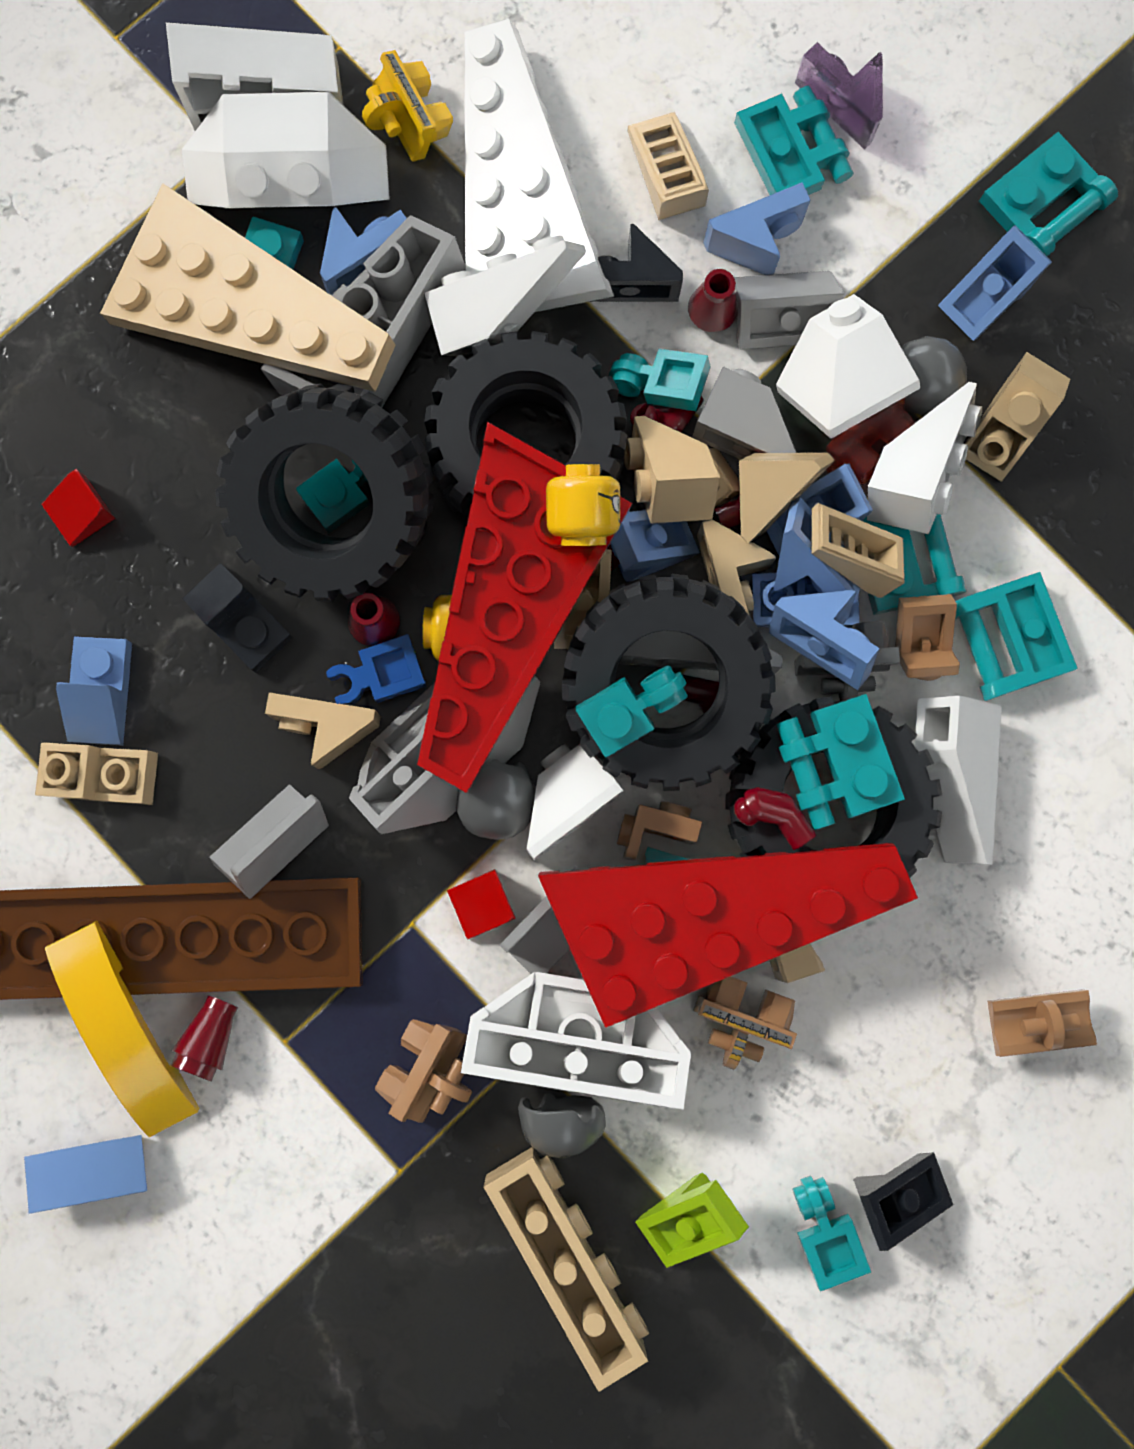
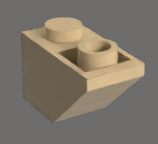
[965,352,1070,482]
[624,416,720,523]

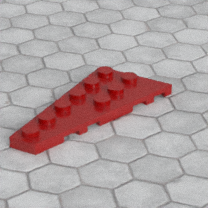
[417,422,632,793]
[538,843,918,1028]

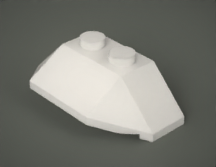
[182,92,390,208]
[461,972,691,1110]

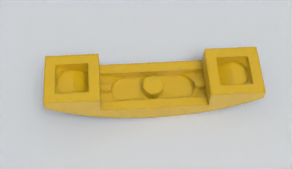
[45,921,200,1137]

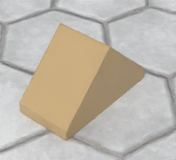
[739,453,835,544]

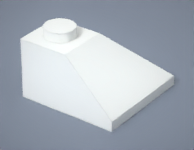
[776,294,920,438]
[527,744,623,861]

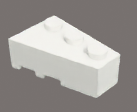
[166,23,344,131]

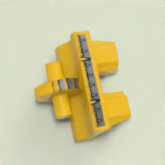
[362,50,453,162]

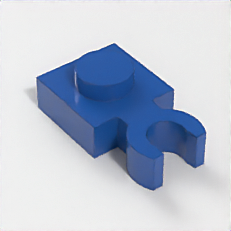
[326,634,427,706]

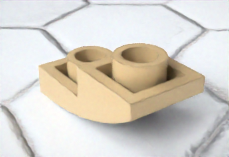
[35,743,158,805]

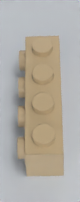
[484,1147,649,1392]

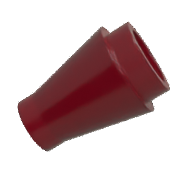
[688,269,738,332]
[348,593,400,646]
[171,995,238,1082]

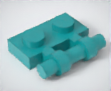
[734,85,854,195]
[776,694,905,830]

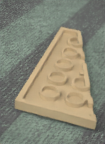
[100,183,396,392]

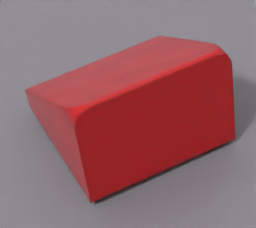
[41,468,115,547]
[447,869,516,940]

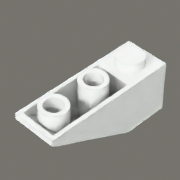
[424,235,586,356]
[867,382,982,534]
[915,695,1002,865]

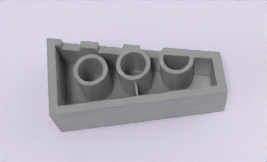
[261,215,466,408]

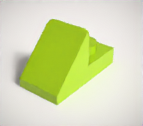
[635,1173,749,1268]

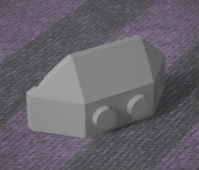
[349,676,540,834]

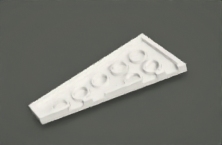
[465,19,614,312]

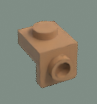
[895,594,960,681]
[616,801,702,861]

